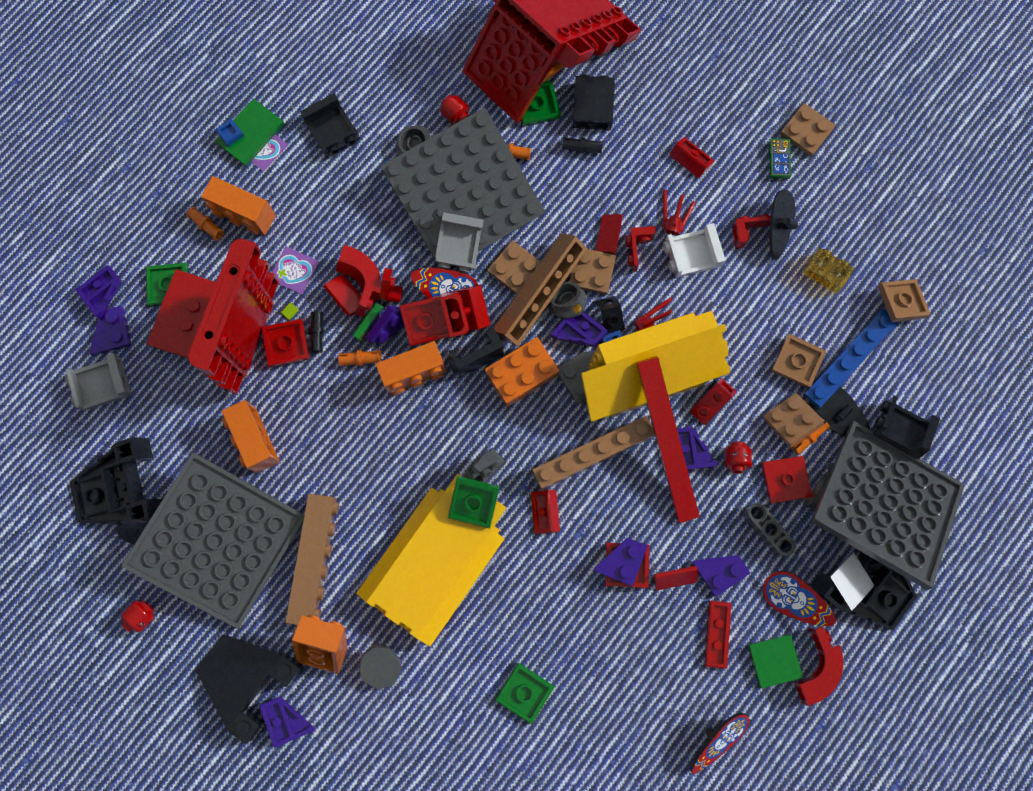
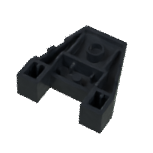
[70,437,162,525]
[812,549,917,630]
[196,634,305,744]

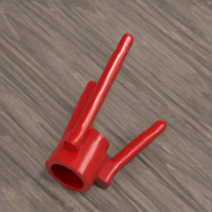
[661,189,696,236]
[634,298,673,331]

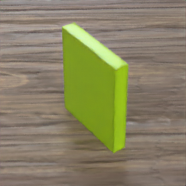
[281,302,299,320]

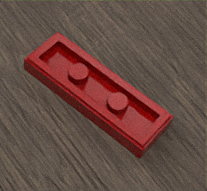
[704,601,732,669]

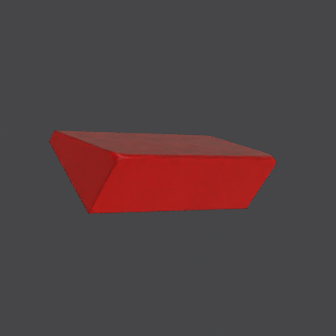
[669,137,714,178]
[596,214,623,255]
[323,275,361,316]
[531,490,560,534]
[652,566,698,590]

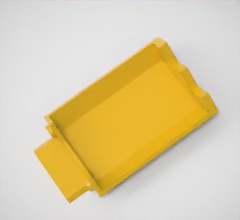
[356,473,507,647]

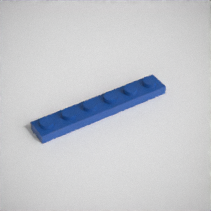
[803,308,899,409]

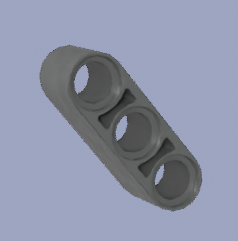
[744,503,796,557]

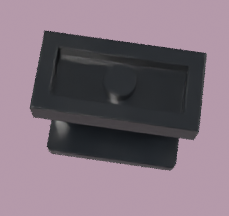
[572,74,615,130]
[300,93,360,158]
[447,328,504,378]
[873,395,940,459]

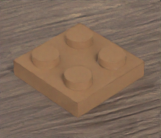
[779,103,836,157]
[487,240,541,295]
[569,249,616,295]
[878,279,931,322]
[771,334,826,389]
[763,393,824,448]

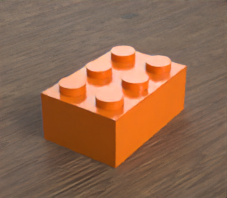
[201,176,276,236]
[485,337,560,408]
[376,341,447,396]
[222,400,280,473]
[292,615,347,674]

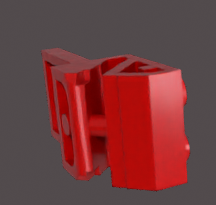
[400,284,491,346]

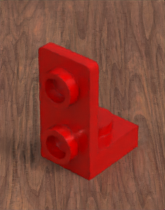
[732,214,771,249]
[626,226,656,272]
[690,378,737,425]

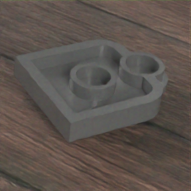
[558,352,593,405]

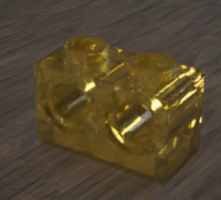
[802,247,855,294]

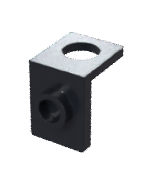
[596,296,625,334]

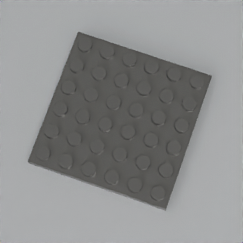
[380,107,546,268]
[810,421,965,590]
[121,452,304,629]

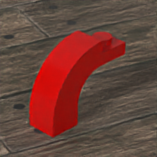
[336,245,381,317]
[794,626,843,706]

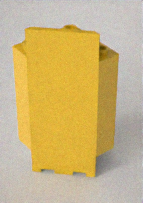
[581,311,730,422]

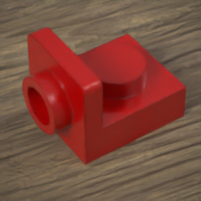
[380,268,403,302]

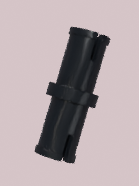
[562,137,603,154]
[308,311,325,354]

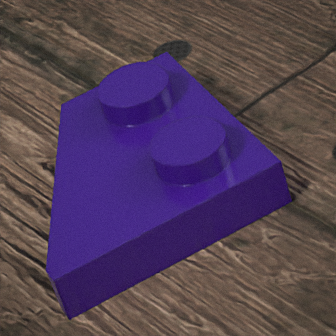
[75,265,122,319]
[366,305,404,344]
[89,306,132,356]
[551,311,608,348]
[677,427,718,470]
[593,538,648,586]
[691,555,750,597]
[259,697,315,748]

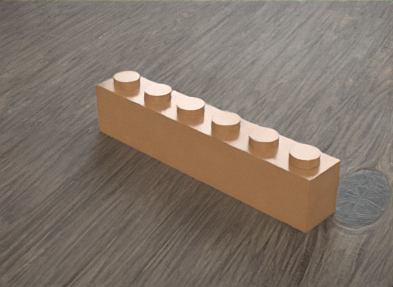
[494,233,588,346]
[532,416,655,491]
[285,493,339,625]

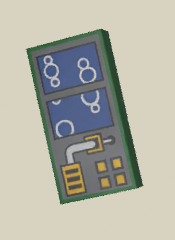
[769,139,791,179]
[353,303,385,344]

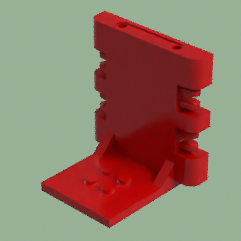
[462,0,641,123]
[146,239,279,395]

